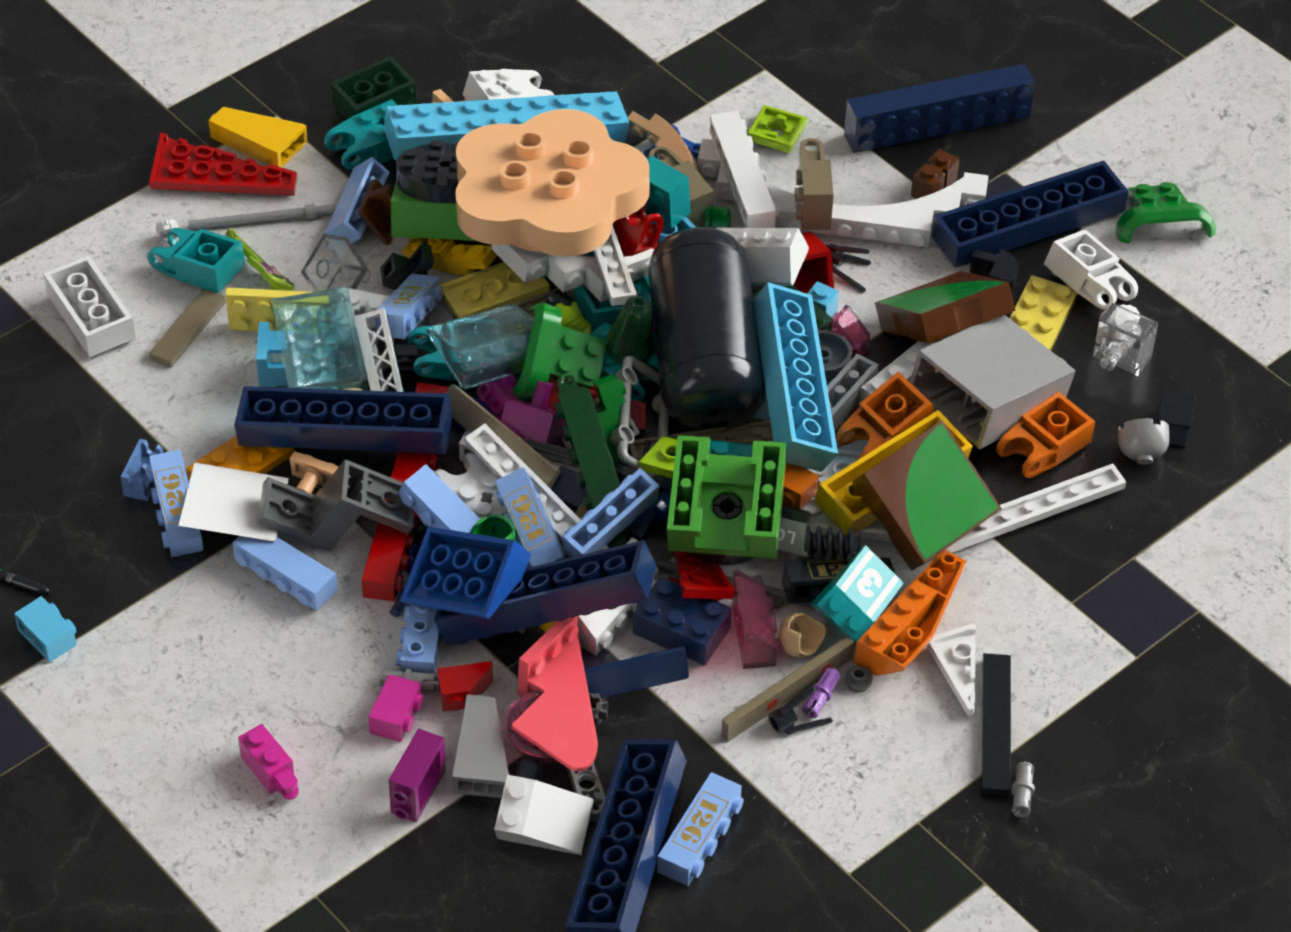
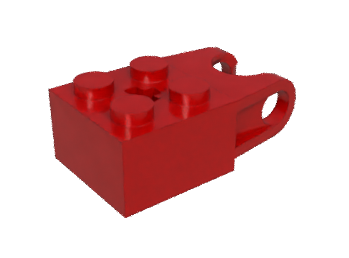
[613,202,664,257]

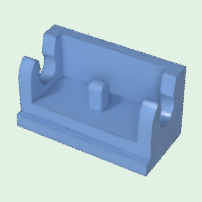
[121,439,163,501]

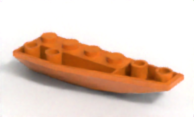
[853,550,966,676]

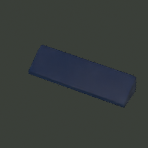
[551,466,655,540]
[584,646,689,699]

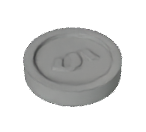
[428,309,453,326]

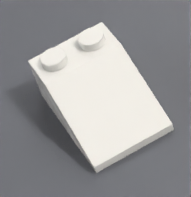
[494,775,594,855]

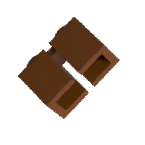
[911,149,960,199]

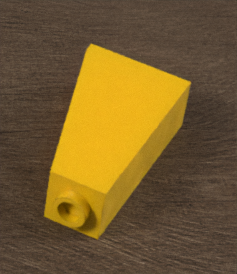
[208,107,308,168]

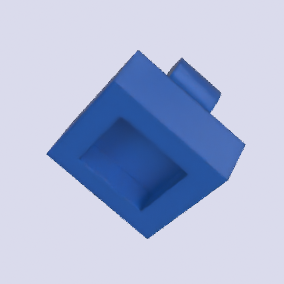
[649,489,671,525]

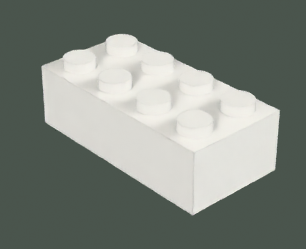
[43,256,136,357]

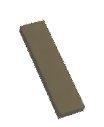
[149,288,226,368]

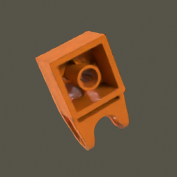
[836,371,935,459]
[996,392,1095,478]

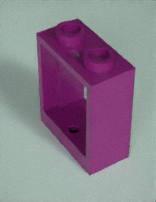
[388,728,446,822]

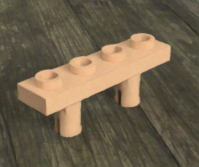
[290,451,385,499]

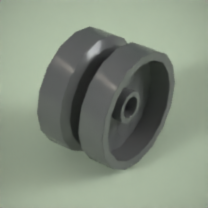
[818,330,852,386]

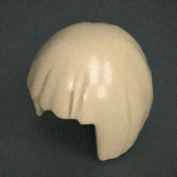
[778,613,827,659]

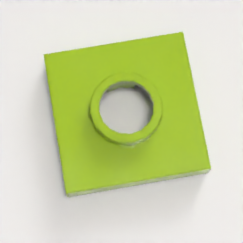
[747,105,808,153]
[639,436,710,479]

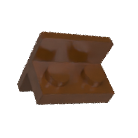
[358,179,394,245]

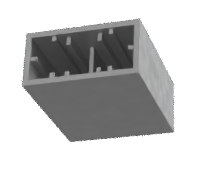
[910,315,1076,449]

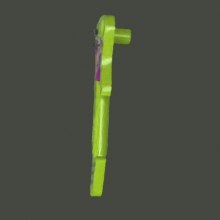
[226,228,295,291]

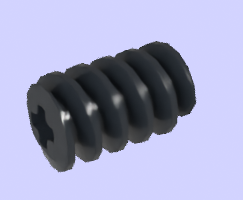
[804,525,861,562]

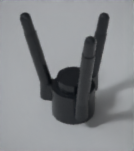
[826,243,871,292]
[768,685,833,736]

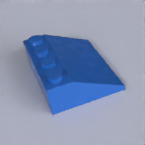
[400,526,531,619]

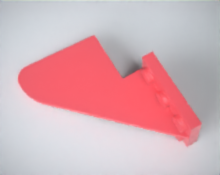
[511,616,598,771]

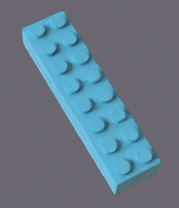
[753,282,838,472]

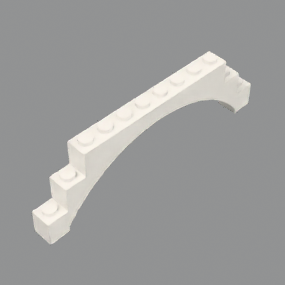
[697,139,989,248]

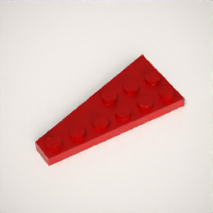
[149,132,298,196]

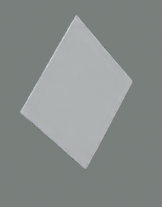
[178,463,289,542]

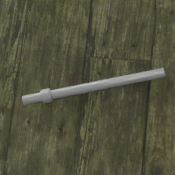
[188,204,335,230]

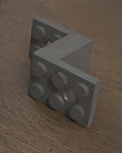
[258,459,414,551]

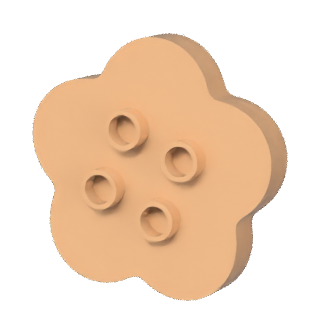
[456,109,650,256]

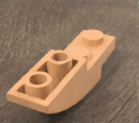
[628,111,700,173]

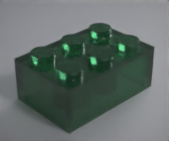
[330,56,417,119]

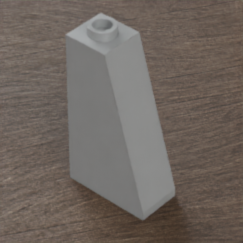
[452,695,509,798]

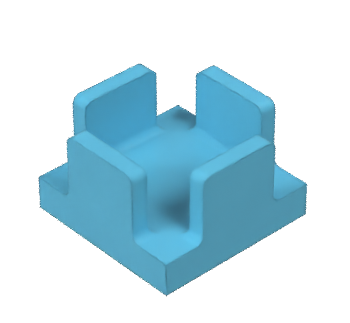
[256,322,292,387]

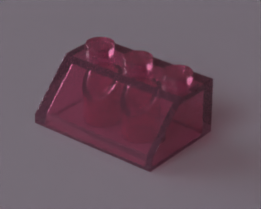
[732,570,781,669]

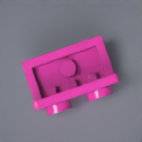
[477,372,521,421]

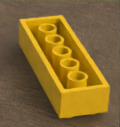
[814,410,973,535]

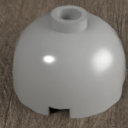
[1117,418,1170,465]

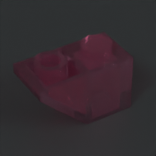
[830,305,870,358]

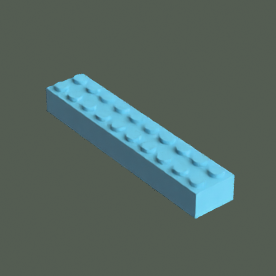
[384,91,630,160]

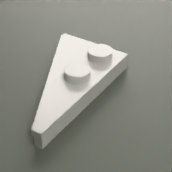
[926,623,976,716]

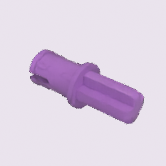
[802,668,840,718]

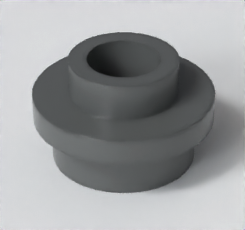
[845,666,873,692]

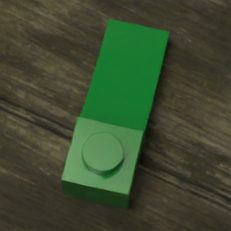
[592,374,626,462]

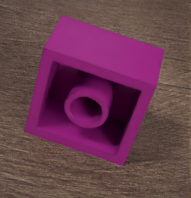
[500,380,565,445]

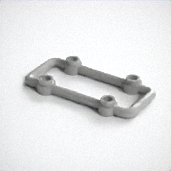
[610,356,670,479]

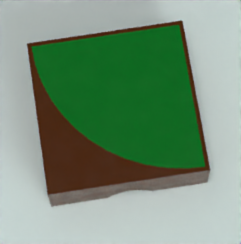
[875,271,1016,344]
[851,420,1002,571]

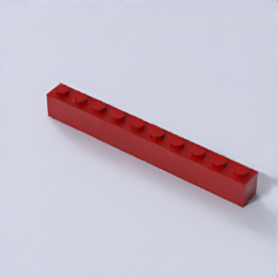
[361,383,448,602]

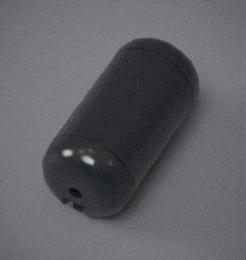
[648,227,765,431]

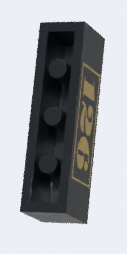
[782,557,897,604]

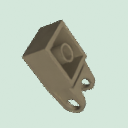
[794,138,834,230]
[649,147,714,227]

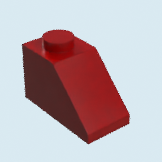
[437,661,493,711]

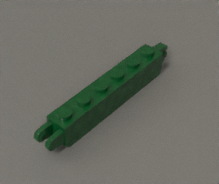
[554,375,631,548]

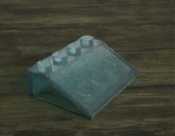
[271,287,367,391]
[426,303,534,389]

